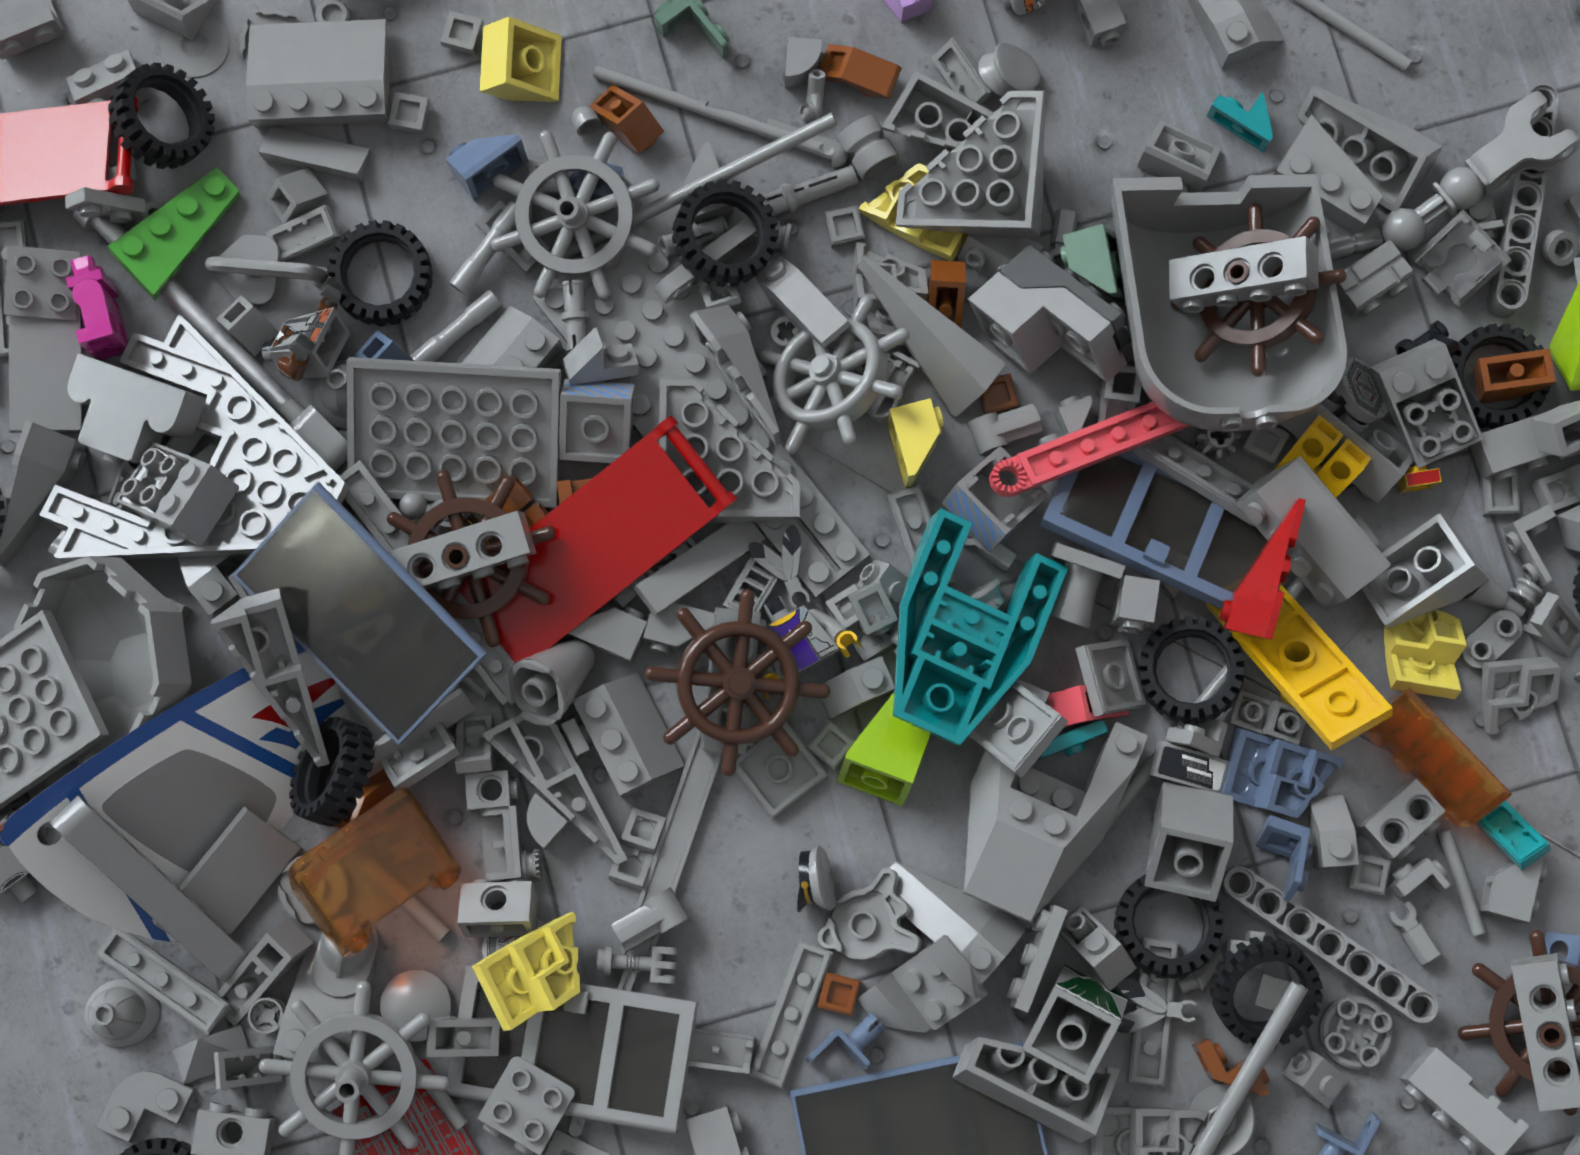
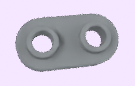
[1459,610,1523,670]

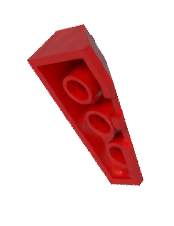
[1219,498,1306,640]

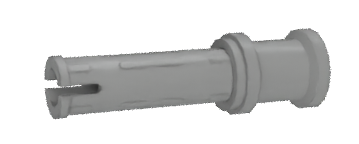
[753,165,858,217]

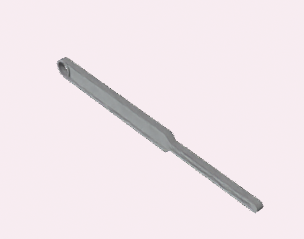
[569,711,727,1137]

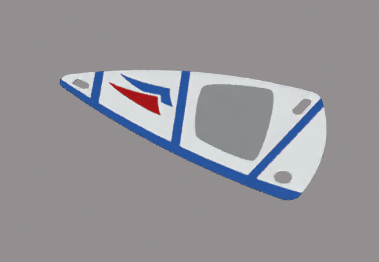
[2,607,395,942]

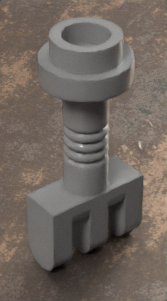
[597,946,678,984]

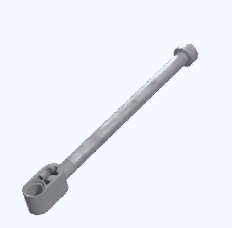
[73,211,347,471]

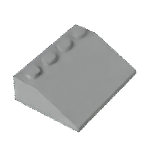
[246,19,391,128]

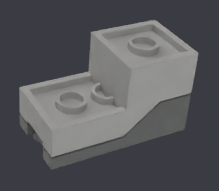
[968,244,1134,382]

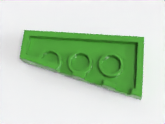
[108,167,240,301]

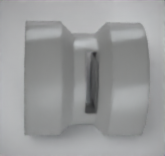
[247,997,287,1034]

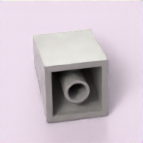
[1145,781,1234,902]

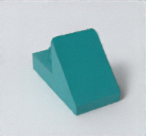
[1206,92,1273,152]

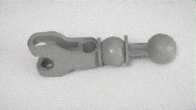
[1381,91,1580,252]

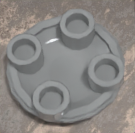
[380,970,452,1042]

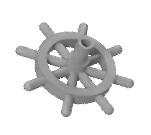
[491,130,660,300]
[751,295,910,454]
[259,981,450,1155]

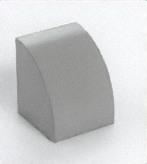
[785,37,822,88]
[265,167,328,224]
[216,295,279,357]
[527,793,571,850]

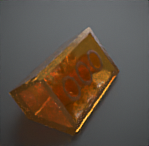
[1367,688,1512,828]

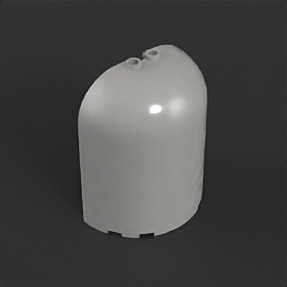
[1109,174,1347,432]

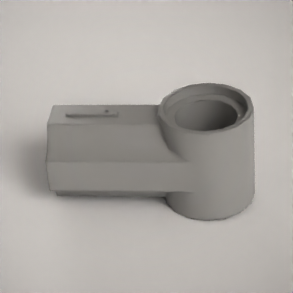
[968,403,1043,456]
[611,887,689,951]

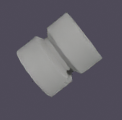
[837,115,899,180]

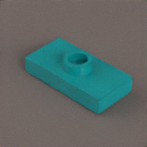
[1038,719,1108,760]
[1475,798,1551,870]

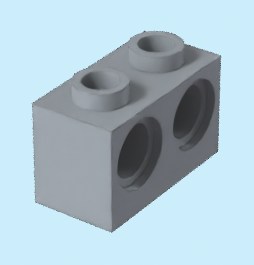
[1110,575,1160,636]
[1357,779,1446,860]

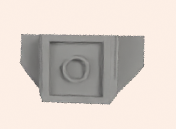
[856,934,988,1033]

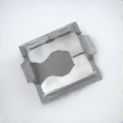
[1412,209,1512,307]

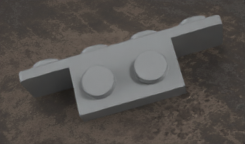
[367,688,475,794]

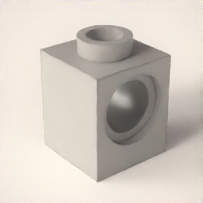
[1076,0,1126,47]
[465,770,519,812]

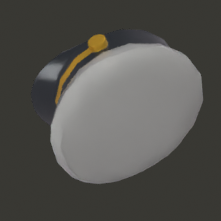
[797,846,837,913]

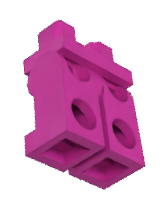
[66,255,128,360]

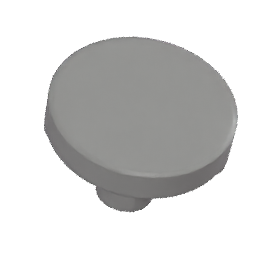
[1318,996,1393,1069]

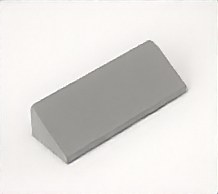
[259,126,371,182]

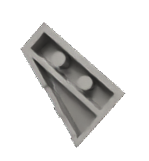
[1400,1046,1530,1155]

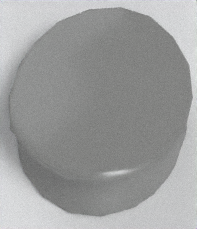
[978,43,1041,97]

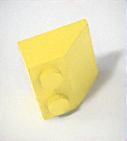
[480,17,562,102]
[887,398,944,489]

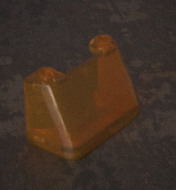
[288,788,461,957]

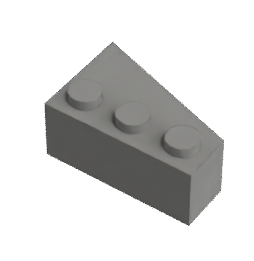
[1273,115,1383,234]

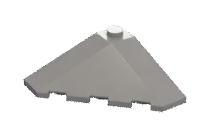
[896,91,1045,238]
[659,379,800,524]

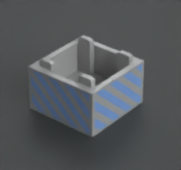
[558,379,635,463]
[942,446,1049,552]

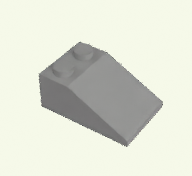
[1362,513,1489,629]
[273,947,378,1065]

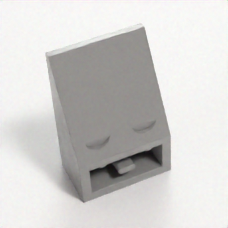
[1370,339,1484,468]
[115,442,240,547]

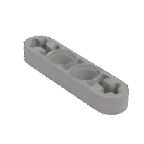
[654,217,758,304]

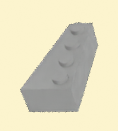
[952,1037,1120,1143]

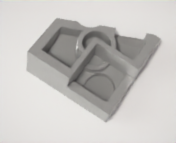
[1482,657,1562,735]

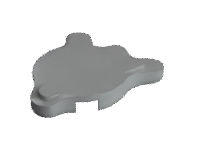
[818,868,922,961]

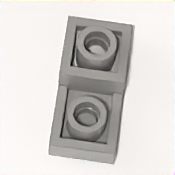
[1225,690,1306,745]

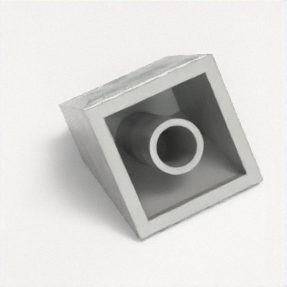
[1022,964,1128,1085]

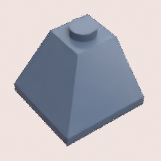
[446,134,529,201]

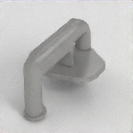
[205,234,329,305]

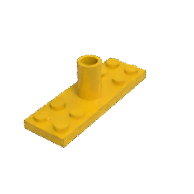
[1206,578,1393,751]

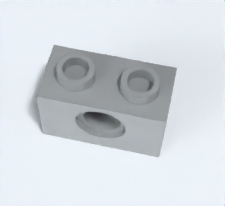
[457,878,539,938]
[190,1102,277,1155]

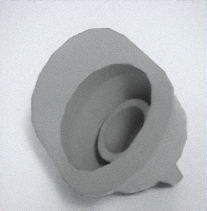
[312,914,378,997]

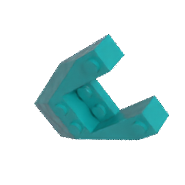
[893,508,1068,746]

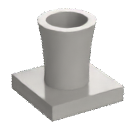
[1050,542,1125,628]

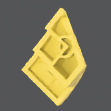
[859,163,969,261]
[1384,609,1467,699]
[472,912,580,1031]

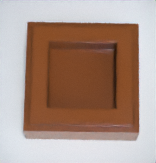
[980,373,1019,415]
[817,972,861,1016]

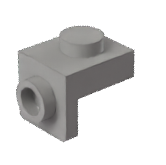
[856,559,908,615]
[1388,858,1451,897]
[1283,1046,1349,1109]

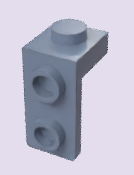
[1256,815,1313,902]

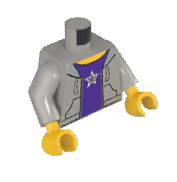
[757,596,862,699]

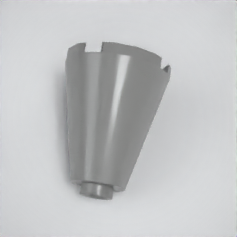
[504,638,595,726]

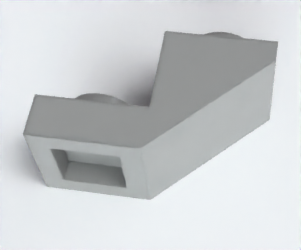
[1036,394,1093,447]

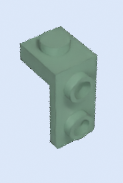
[654,0,729,58]

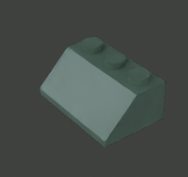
[1060,224,1126,305]

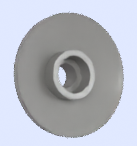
[1188,1084,1255,1155]

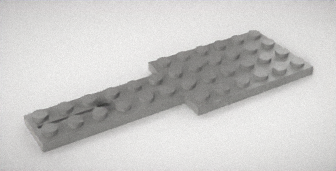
[532,221,870,599]

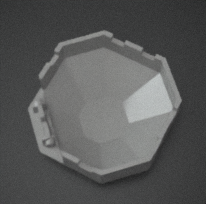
[13,556,192,766]

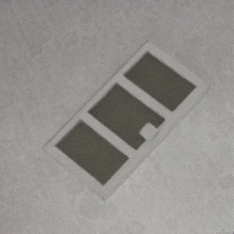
[445,965,699,1134]

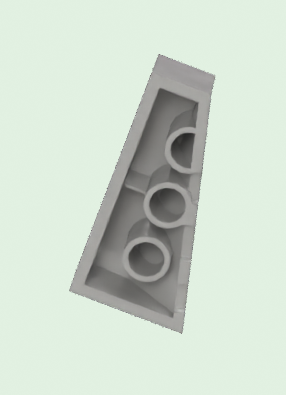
[881,70,994,149]

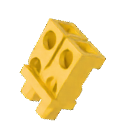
[1273,415,1372,498]

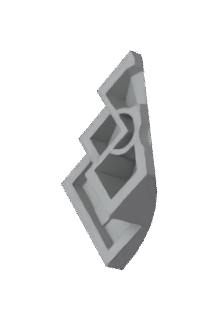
[853,241,929,346]
[1091,1106,1207,1155]

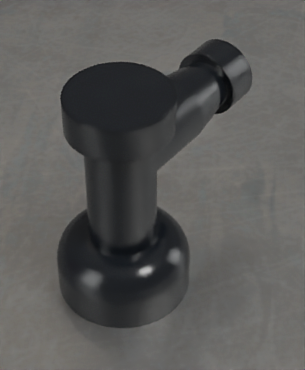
[1395,320,1459,355]

